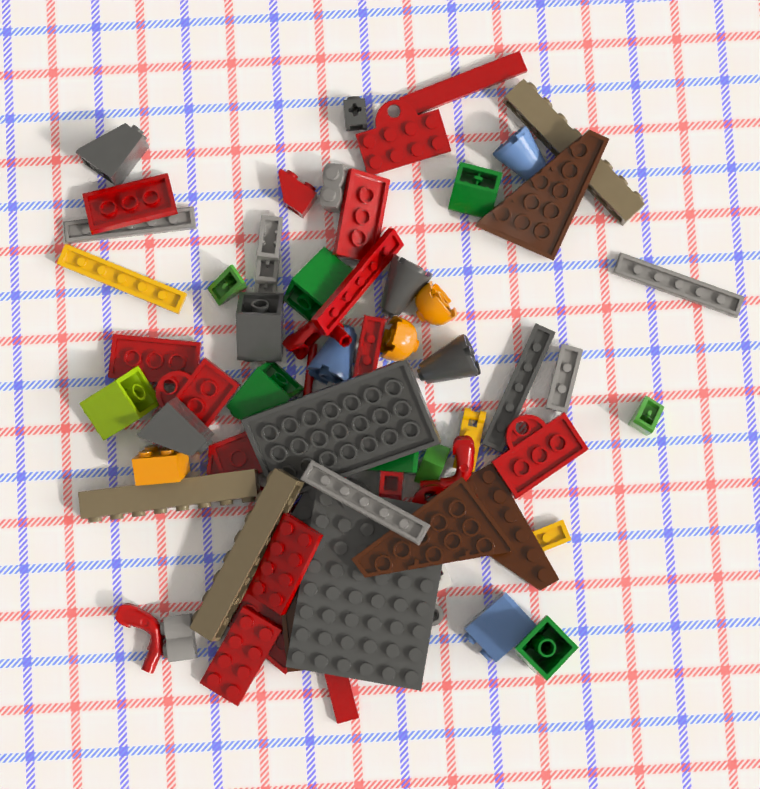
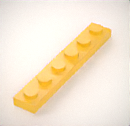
[57,244,187,315]

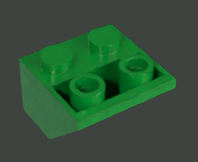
[448,162,503,218]

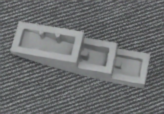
[254,215,283,293]

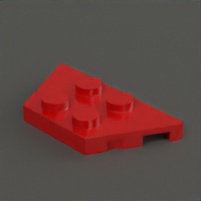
[206,431,263,475]

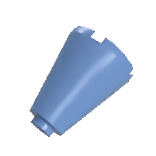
[492,126,546,181]
[307,325,357,385]

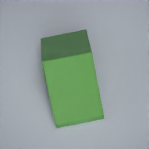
[207,264,248,306]
[628,396,664,436]
[414,444,451,484]

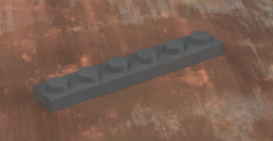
[481,323,556,453]

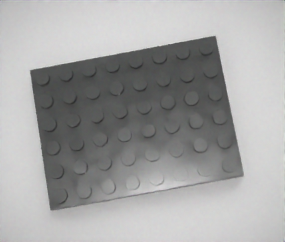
[286,490,442,691]

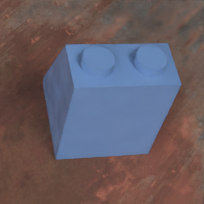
[464,591,536,662]

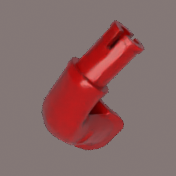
[282,320,352,360]
[420,435,475,494]
[115,603,164,674]

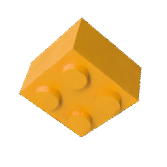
[132,445,191,486]

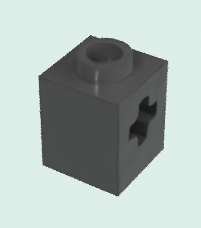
[343,96,367,131]

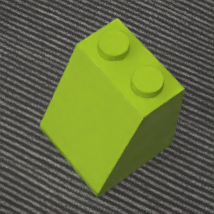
[79,366,159,441]

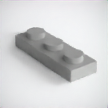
[545,344,583,414]

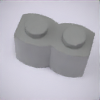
[319,163,348,213]
[160,613,198,662]

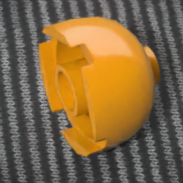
[415,281,458,326]
[380,316,419,361]

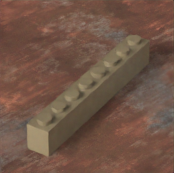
[503,78,645,226]
[190,468,305,642]
[78,469,261,523]

